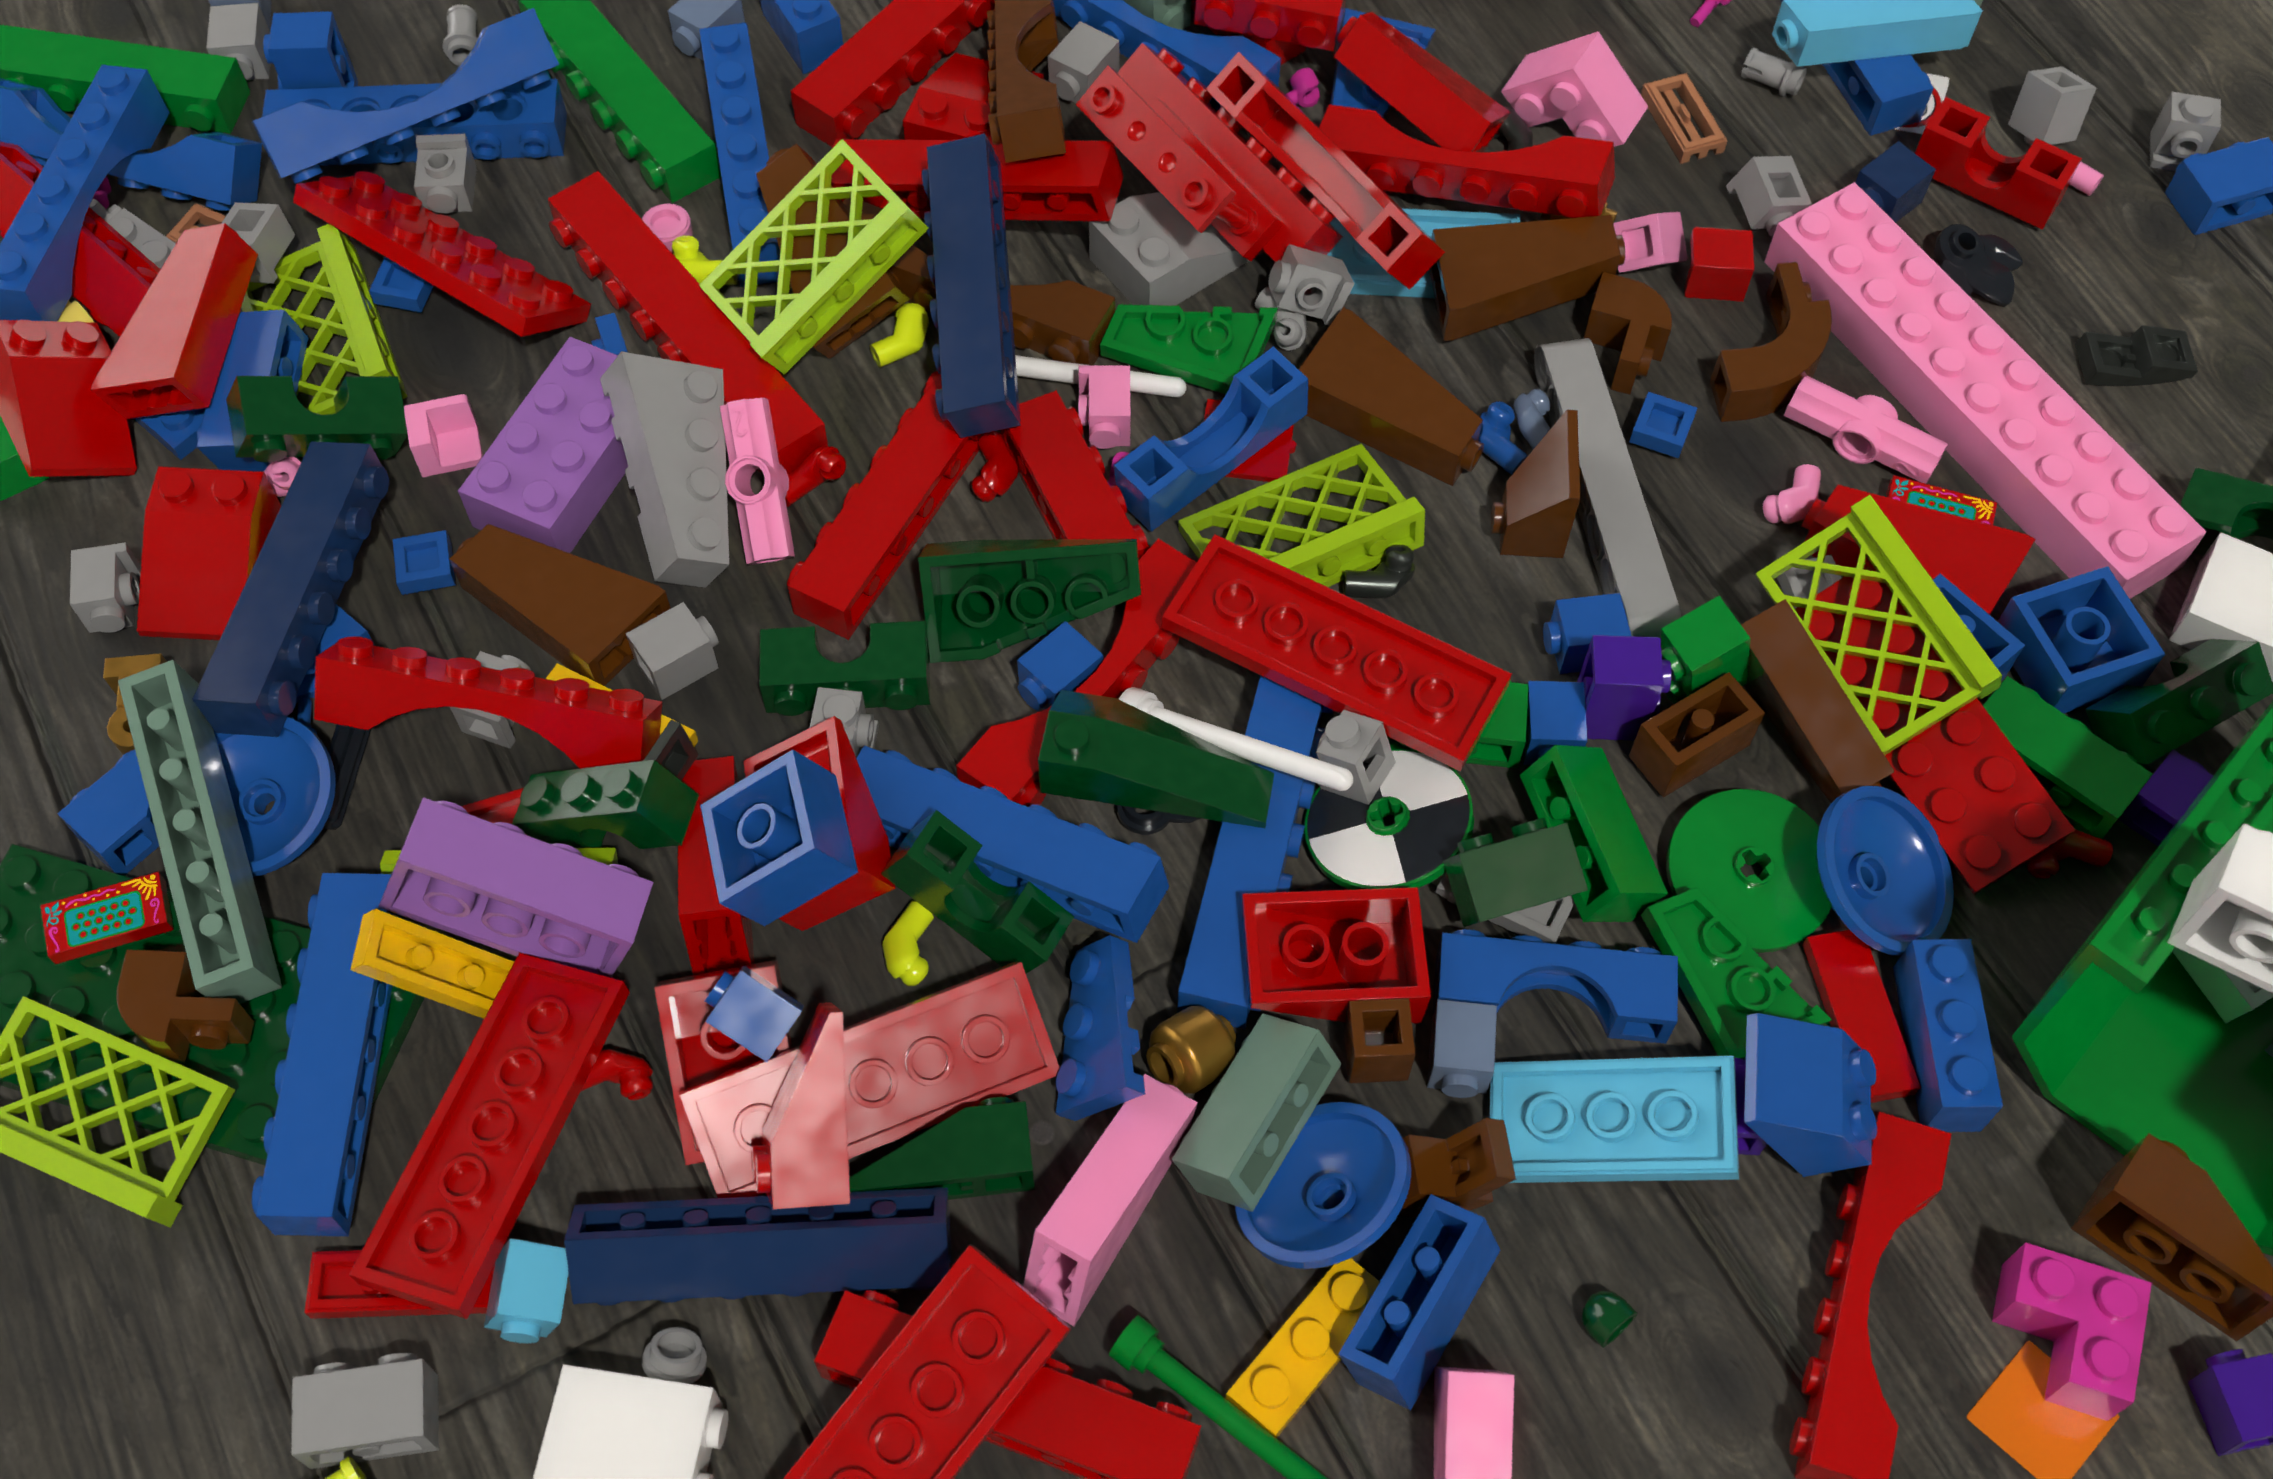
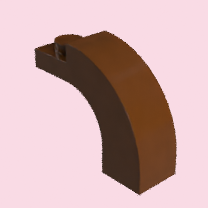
[1710,262,1832,422]

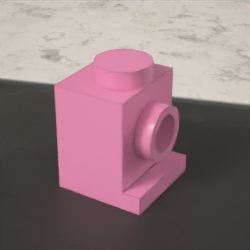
[1078,365,1130,449]

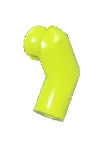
[672,235,738,285]
[870,303,929,368]
[882,901,934,986]

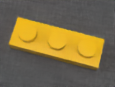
[350,909,514,1019]
[1226,1258,1380,1438]

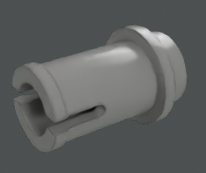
[443,4,478,66]
[1741,48,1807,97]

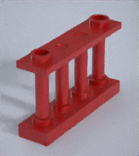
[1075,65,1284,261]

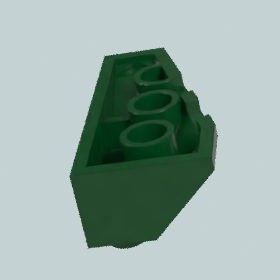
[918,539,1142,663]
[1038,690,1274,828]

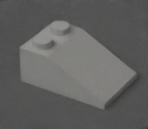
[1089,192,1265,306]

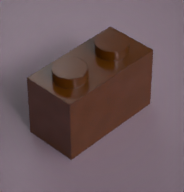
[1629,672,1765,798]

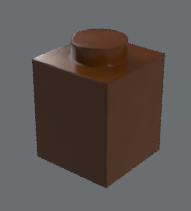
[1344,998,1415,1083]

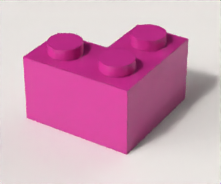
[1992,1242,2152,1421]

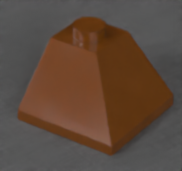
[1491,410,1580,558]

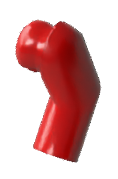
[581,1049,653,1100]

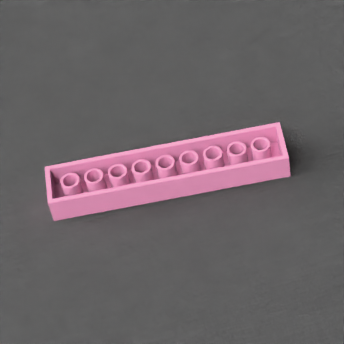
[1764,182,2206,599]

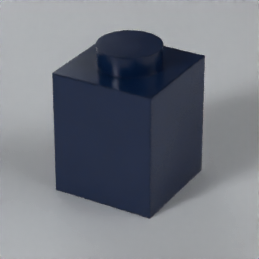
[1855,141,1936,223]

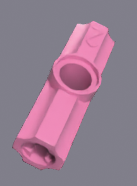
[1784,376,1948,484]
[720,398,795,565]

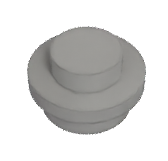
[642,1327,707,1384]

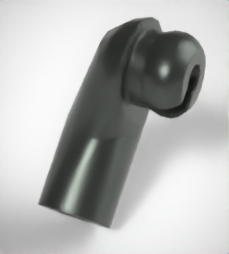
[1343,544,1415,598]

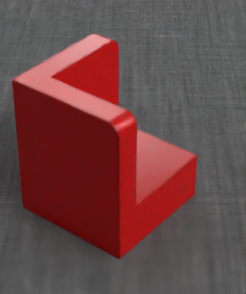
[1684,227,1754,302]

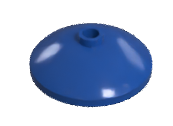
[213,717,336,877]
[1816,786,1954,956]
[1235,1102,1411,1269]

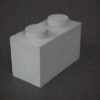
[291,1353,439,1469]

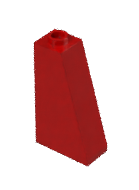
[1334,12,1511,152]
[90,223,258,419]
[1802,484,2036,615]
[678,756,754,975]

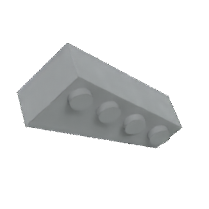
[600,351,729,588]

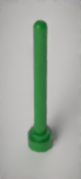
[1109,1315,1329,1479]

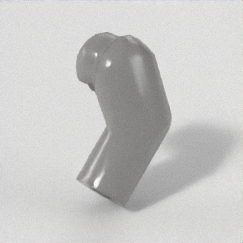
[1255,286,1307,350]

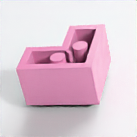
[1501,31,1648,147]

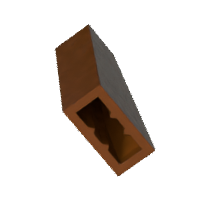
[756,143,910,359]
[1429,215,1625,341]
[1299,307,1484,486]
[449,524,671,686]
[1741,599,1895,803]

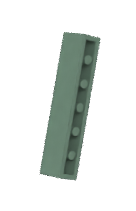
[118,660,282,1004]

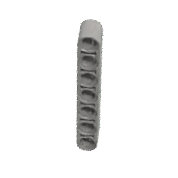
[1534,338,1681,639]

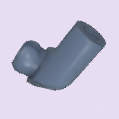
[1513,389,1551,450]

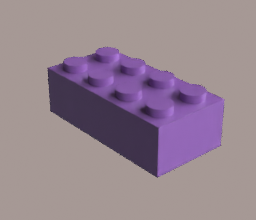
[458,337,628,553]
[379,798,653,978]

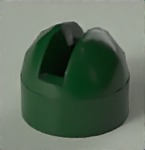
[1582,1291,1638,1348]

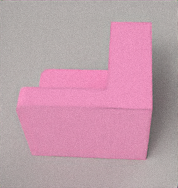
[1613,212,1687,273]
[404,394,483,478]

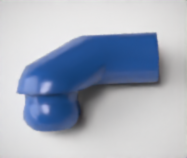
[1478,401,1528,476]

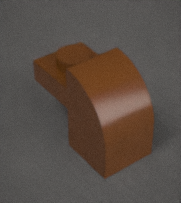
[1584,272,1672,395]
[116,950,254,1064]
[1398,1118,1516,1217]

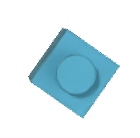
[484,1239,569,1343]

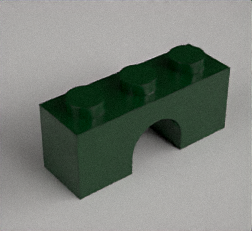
[226,376,408,462]
[2180,468,2273,556]
[759,621,930,716]
[2085,639,2273,764]
[512,760,699,849]
[881,810,1074,974]

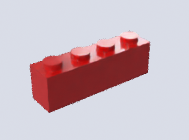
[1001,390,1149,559]

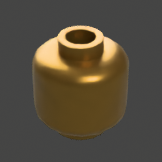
[1147,1006,1236,1094]

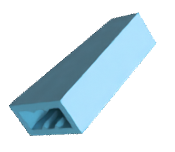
[1772,0,1983,67]

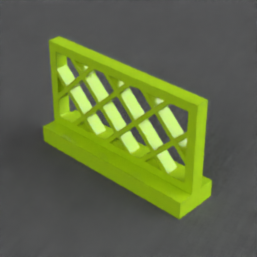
[699,139,929,375]
[241,223,408,415]
[1178,444,1425,587]
[1755,495,2002,755]
[0,996,235,1228]

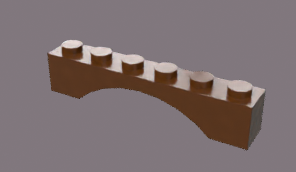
[987,0,1066,163]
[843,198,1115,366]

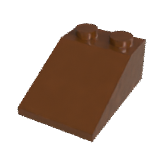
[2071,1133,2273,1342]

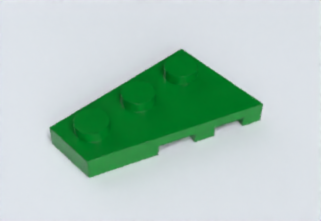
[1100,304,1278,394]
[1641,887,1832,1060]

